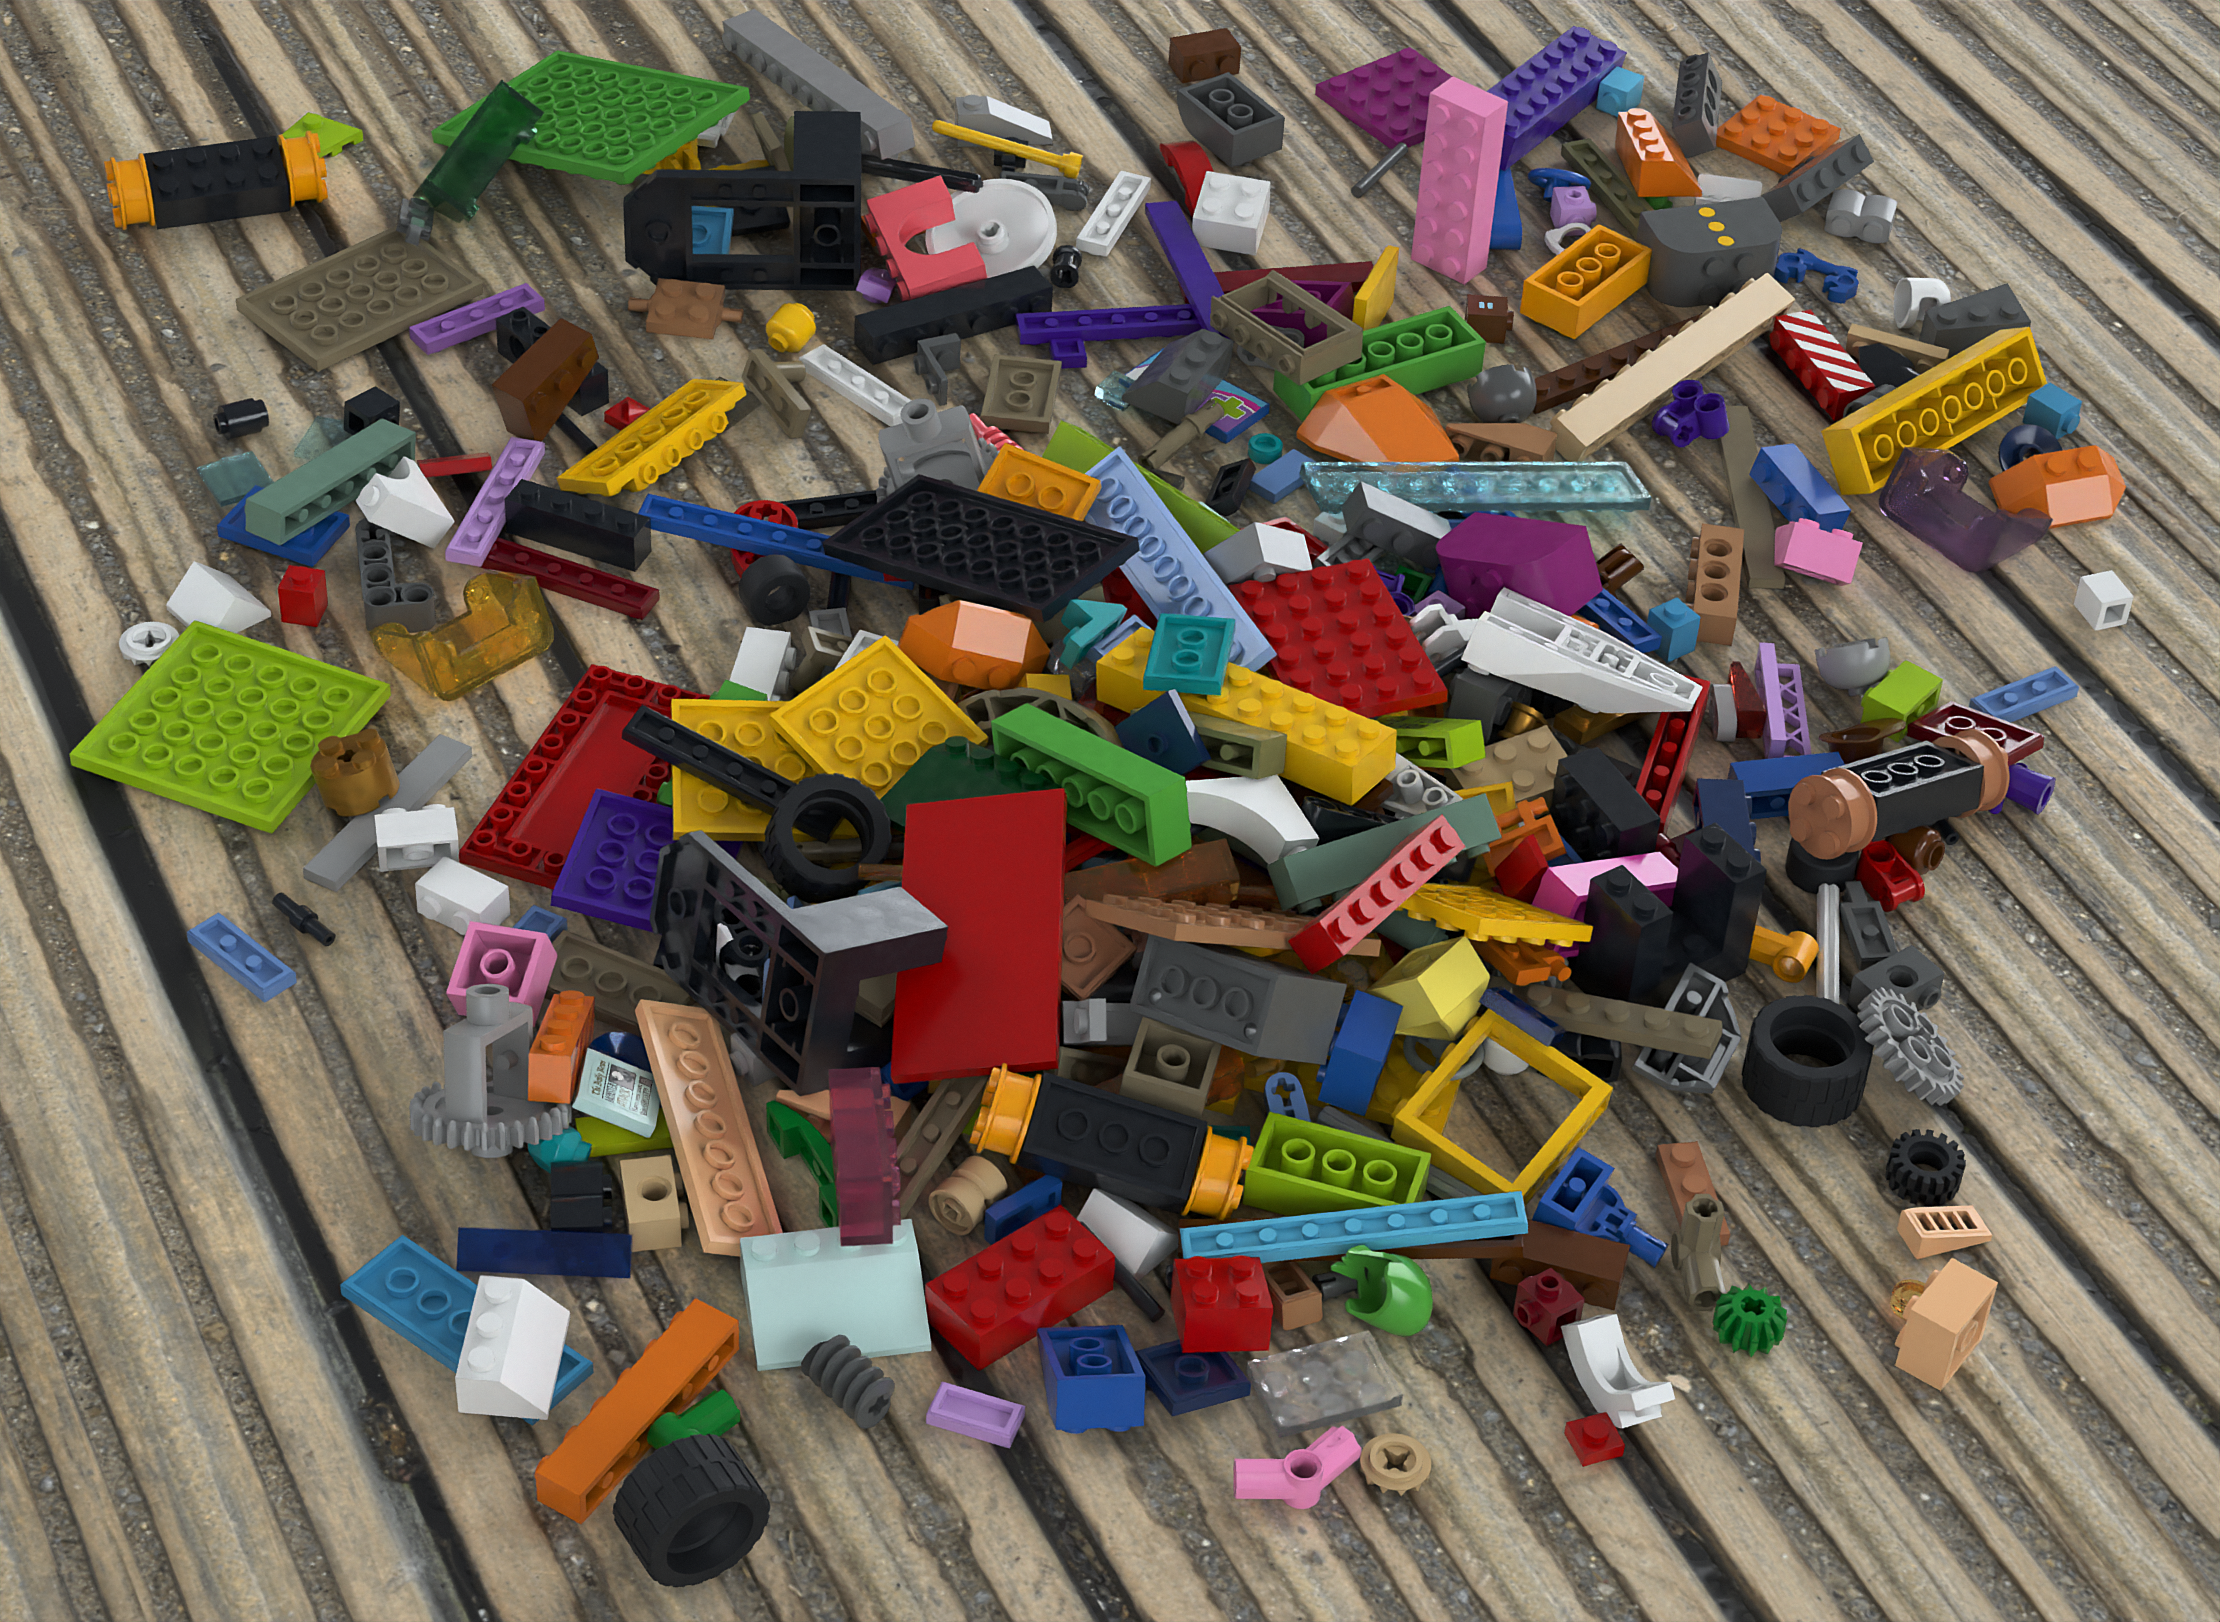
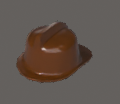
[1819,718,1906,764]

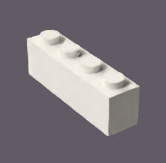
[729,627,796,701]

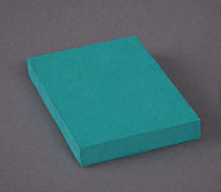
[1143,613,1235,696]

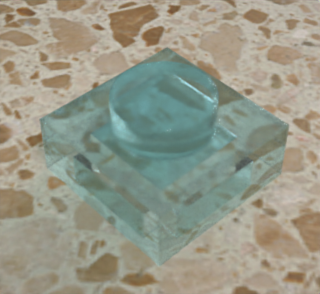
[1095,370,1135,411]

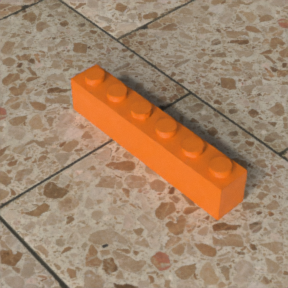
[534,1298,739,1525]

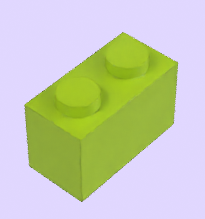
[1860,660,1943,743]

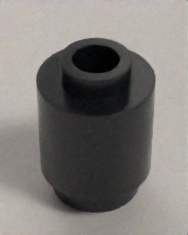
[213,398,269,440]

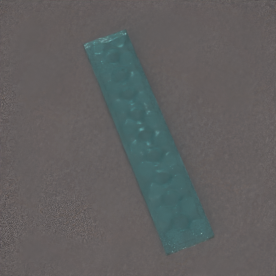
[1299,461,1652,514]

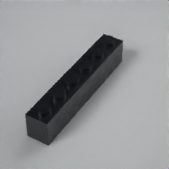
[854,265,1053,365]

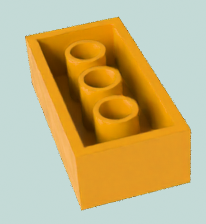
[1520,224,1652,340]

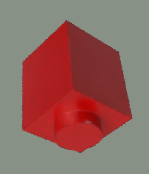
[278,565,328,627]

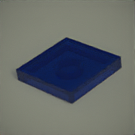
[1478,986,1566,1047]

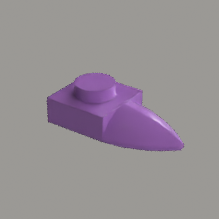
[856,268,896,303]

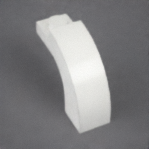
[1561,1314,1675,1428]

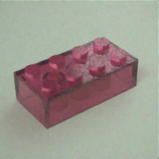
[829,1067,901,1247]

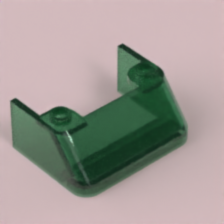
[412,80,544,223]

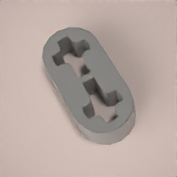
[1708,684,1737,742]

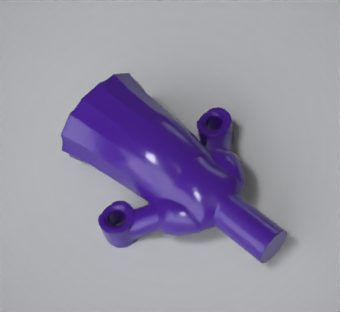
[1988,763,2056,815]

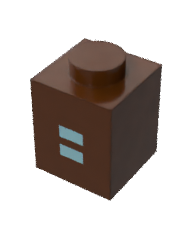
[1464,294,1514,344]

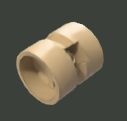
[929,1155,1008,1235]

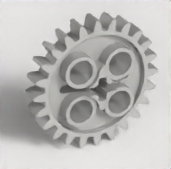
[1857,987,1964,1106]

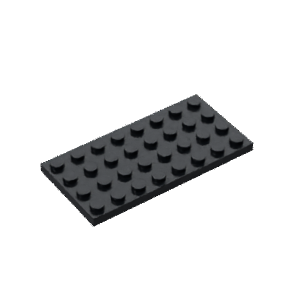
[822,474,1140,623]

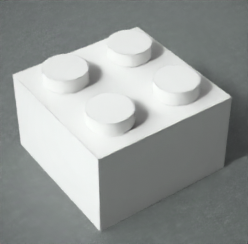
[1192,171,1270,256]

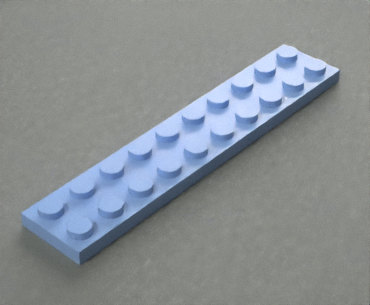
[1084,446,1277,672]

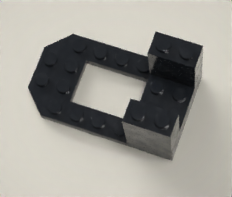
[623,111,861,291]
[1536,814,1767,1009]
[649,830,948,1096]

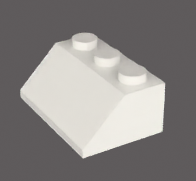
[455,1275,570,1420]

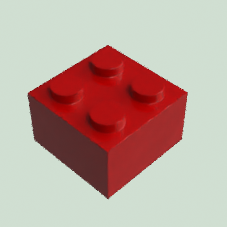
[1170,1255,1273,1353]

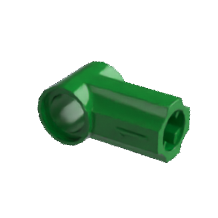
[647,1389,740,1450]

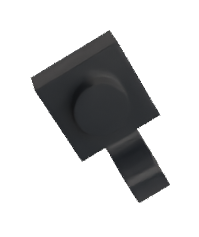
[994,137,1029,172]

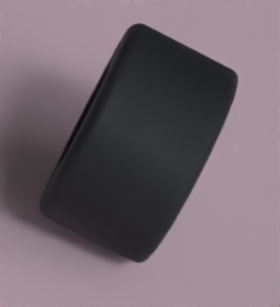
[738,554,811,626]
[1785,837,1859,895]

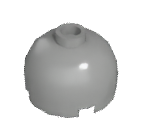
[1815,637,1890,696]

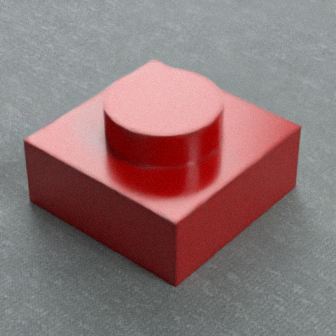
[1564,1412,1625,1467]

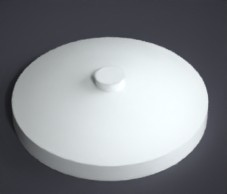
[925,179,1057,278]

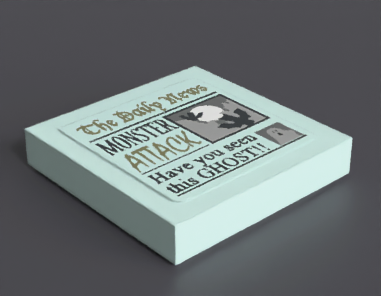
[572,1048,660,1138]

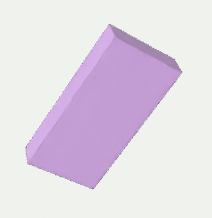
[926,1382,1025,1449]

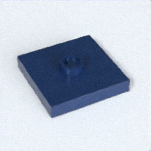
[1114,689,1211,777]
[1135,1339,1251,1417]

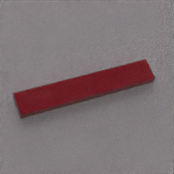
[1178,261,1374,304]
[477,537,660,620]

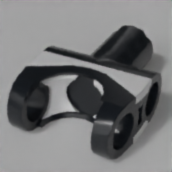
[708,900,769,1003]

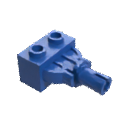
[1532,1147,1669,1268]

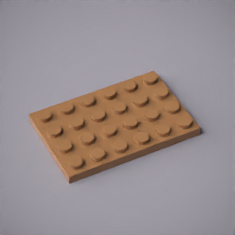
[1084,894,1381,957]

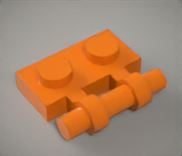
[1482,797,1567,884]
[1470,936,1571,986]

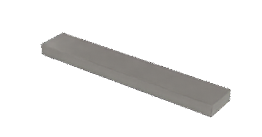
[303,734,472,892]

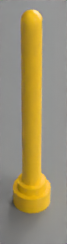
[932,120,1083,179]

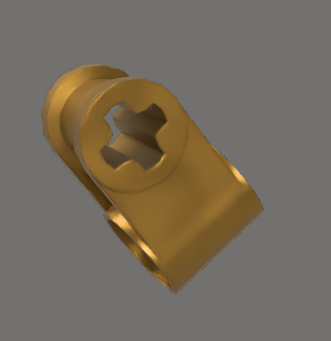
[1497,701,1552,740]

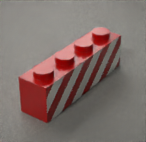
[1770,310,1875,421]

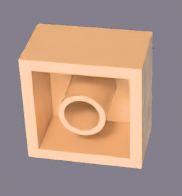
[1895,1258,1998,1391]

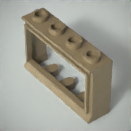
[1210,270,1363,386]

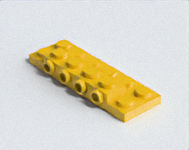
[556,379,747,497]

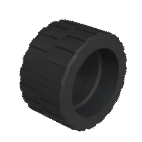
[763,773,892,904]
[1741,995,1874,1128]
[613,1434,770,1587]

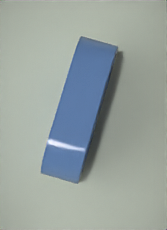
[1263,1072,1311,1122]

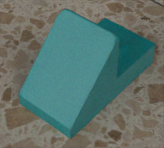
[1059,599,1127,670]

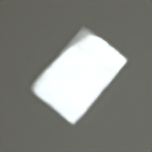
[1246,1330,1403,1438]

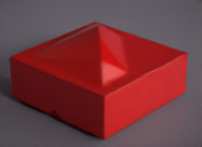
[604,397,650,431]

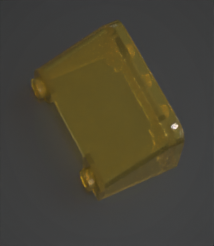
[369,569,554,701]

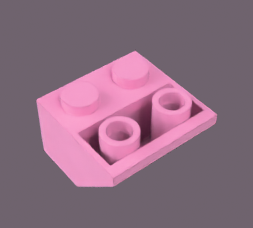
[1774,518,1863,586]

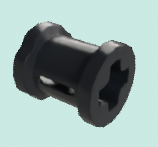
[1050,245,1082,288]

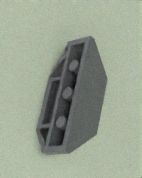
[1631,963,1742,1094]

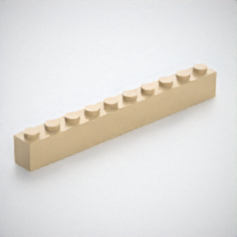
[1550,273,1796,467]

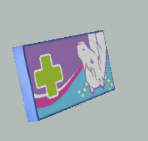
[1120,348,1270,444]

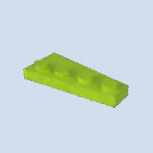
[277,112,363,158]

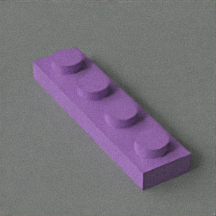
[409,283,545,355]

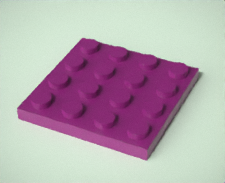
[1315,47,1453,150]

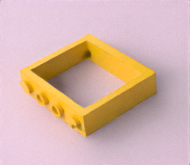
[1391,1006,1613,1207]

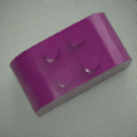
[1436,512,1603,620]

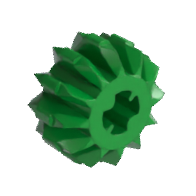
[1712,1283,1788,1357]

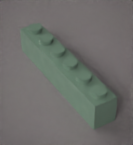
[245,419,416,545]
[1267,793,1502,914]

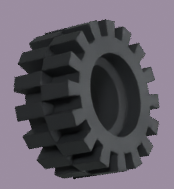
[1885,1129,1966,1207]

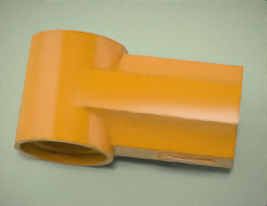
[1749,925,1819,983]

